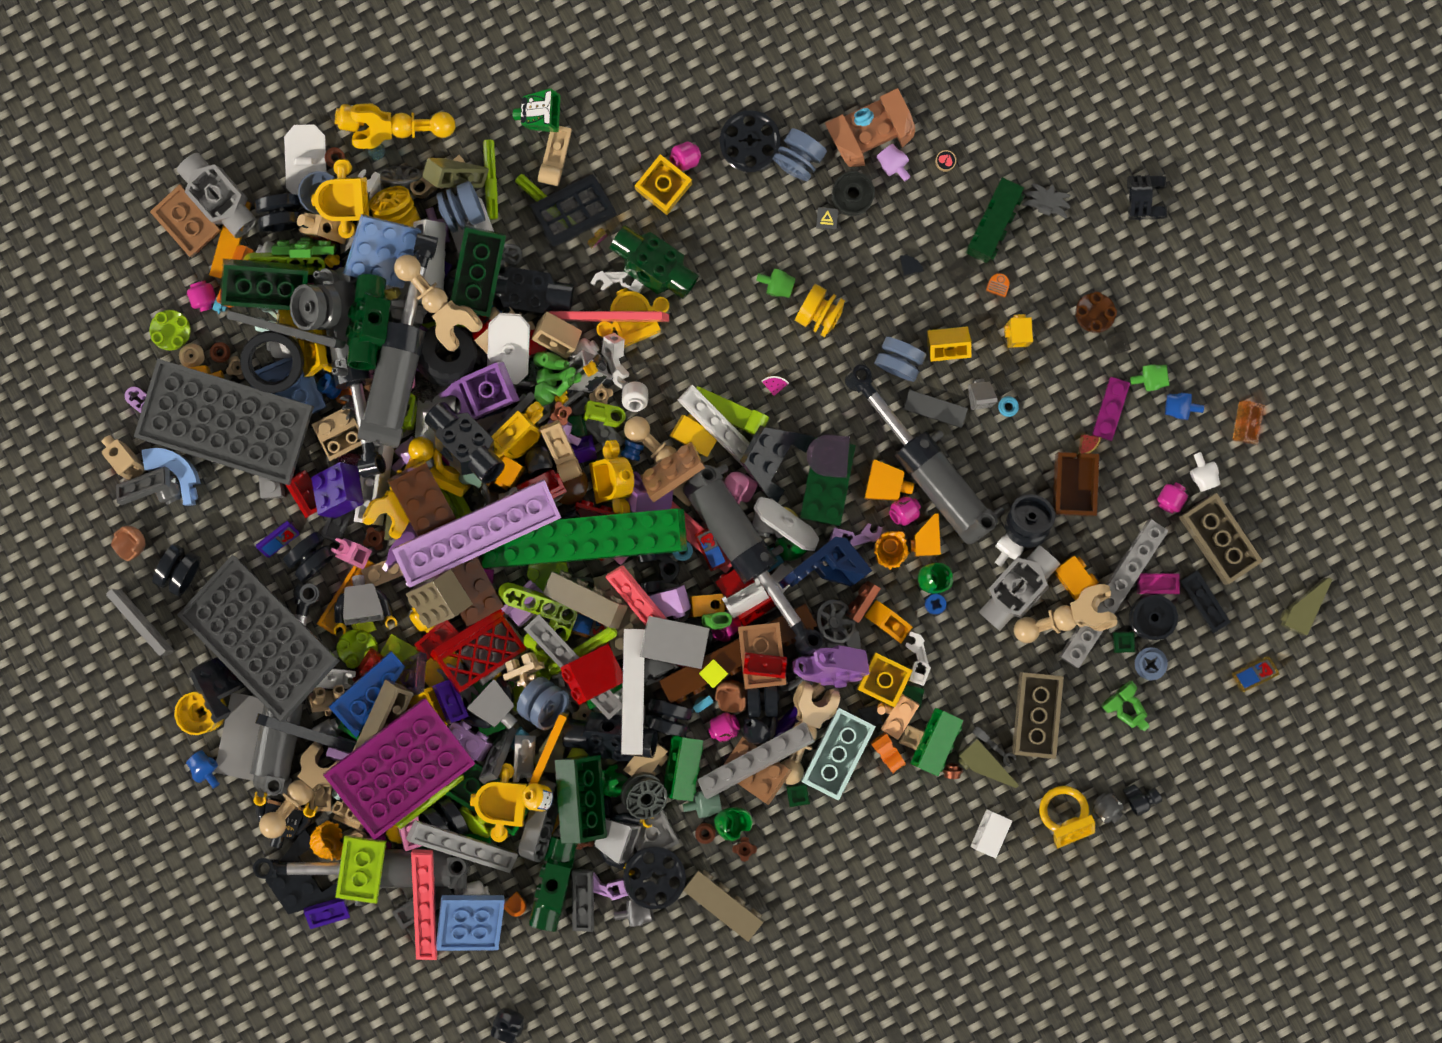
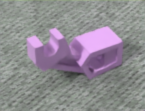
[829,523,882,547]
[593,872,628,900]

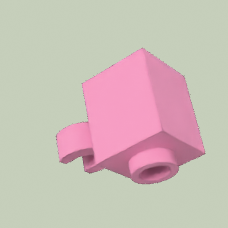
[331,538,372,569]

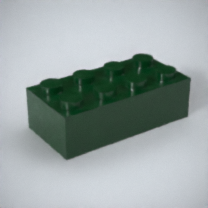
[450,226,506,317]
[220,259,308,310]
[800,437,856,527]
[555,755,607,843]

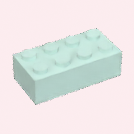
[801,707,876,801]

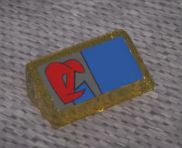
[1232,656,1280,692]

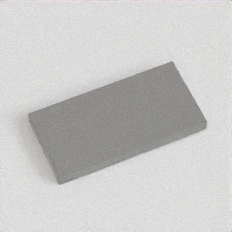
[106,589,175,656]
[214,692,264,781]

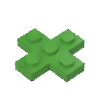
[272,237,336,258]

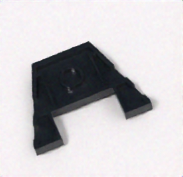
[740,426,815,503]
[189,657,246,723]
[265,829,338,915]

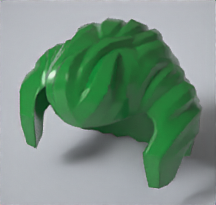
[602,764,628,797]

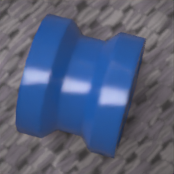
[317,374,342,399]
[620,439,644,461]
[925,594,946,614]

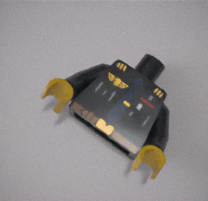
[253,792,318,848]

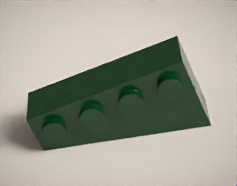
[965,177,1025,264]

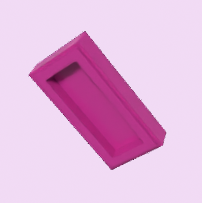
[1137,573,1180,594]

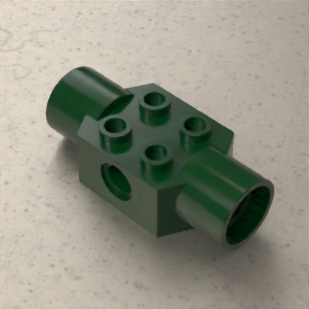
[609,225,699,299]
[345,274,391,370]
[528,835,578,932]

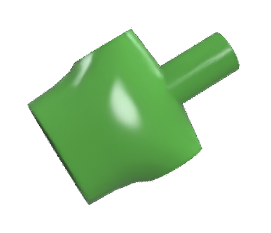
[756,269,796,298]
[533,352,570,371]
[1130,364,1170,391]
[702,612,732,629]

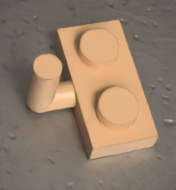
[877,694,919,740]

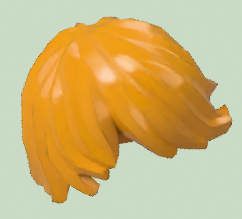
[873,531,909,570]
[309,820,343,861]

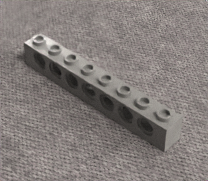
[1058,519,1169,668]

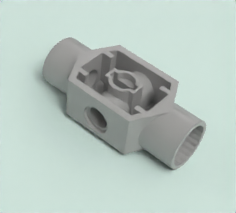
[177,153,257,238]
[979,545,1060,631]

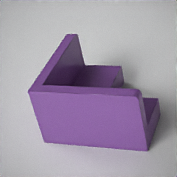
[625,472,673,513]

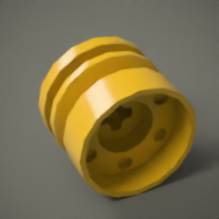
[369,186,421,227]
[795,284,845,337]
[174,691,226,735]

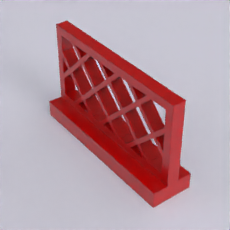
[430,609,527,693]

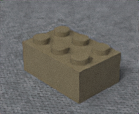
[406,569,473,628]

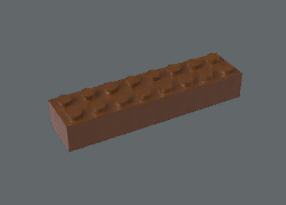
[387,460,504,627]
[659,604,817,705]

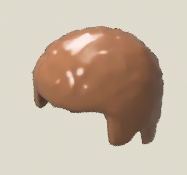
[111,526,146,561]
[715,680,748,713]

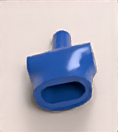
[1165,393,1204,420]
[186,750,220,788]

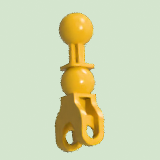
[350,104,456,149]
[362,436,434,540]

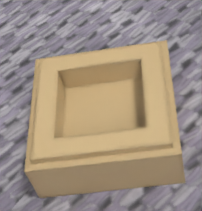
[899,725,924,750]

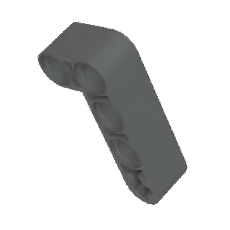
[518,779,558,862]

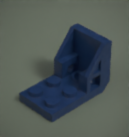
[778,537,872,589]

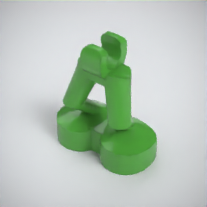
[534,367,582,406]
[1101,681,1150,731]

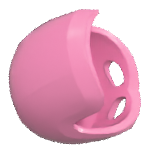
[724,472,758,504]

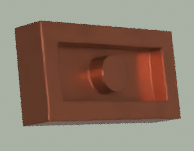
[846,581,881,623]

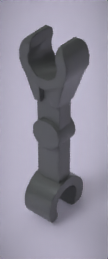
[972,727,1016,767]

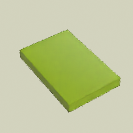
[335,835,387,904]

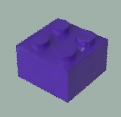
[311,462,364,519]

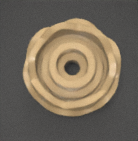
[179,343,205,368]

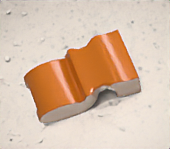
[870,732,906,773]

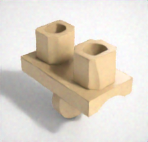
[503,652,545,688]
[307,685,345,716]
[332,801,363,831]

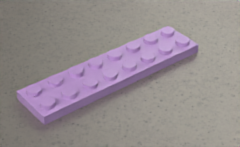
[392,479,561,588]

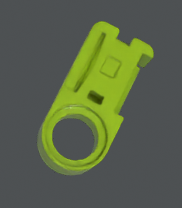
[583,401,626,427]

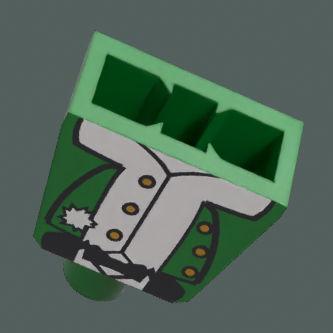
[513,89,561,132]

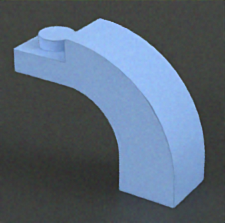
[141,448,200,506]

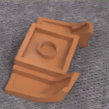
[825,88,915,167]

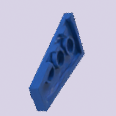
[328,651,405,738]

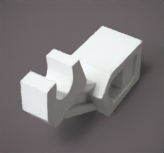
[590,271,644,293]
[601,333,629,389]
[905,631,931,686]

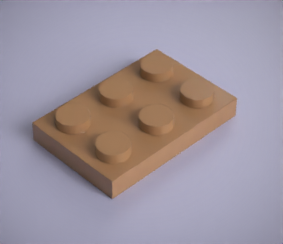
[150,184,222,258]
[640,442,705,502]
[738,622,786,689]
[724,737,792,805]

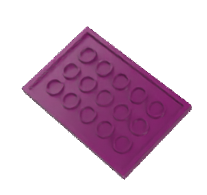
[323,698,475,840]

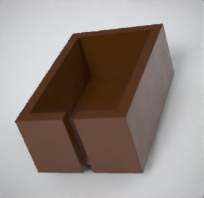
[1053,452,1099,517]

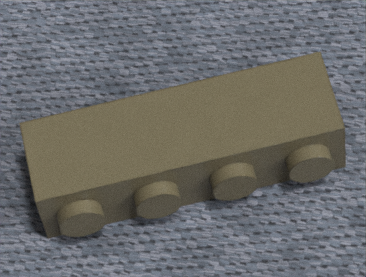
[543,570,628,629]
[352,679,414,752]
[683,869,763,942]

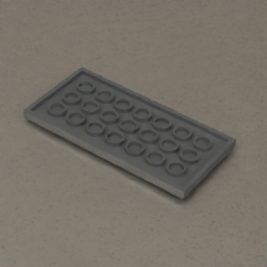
[134,359,314,485]
[177,554,340,722]

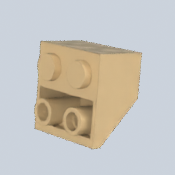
[311,409,362,461]

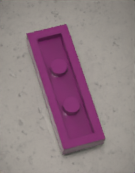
[1092,377,1130,441]

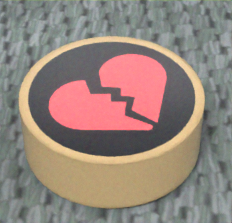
[935,150,956,172]

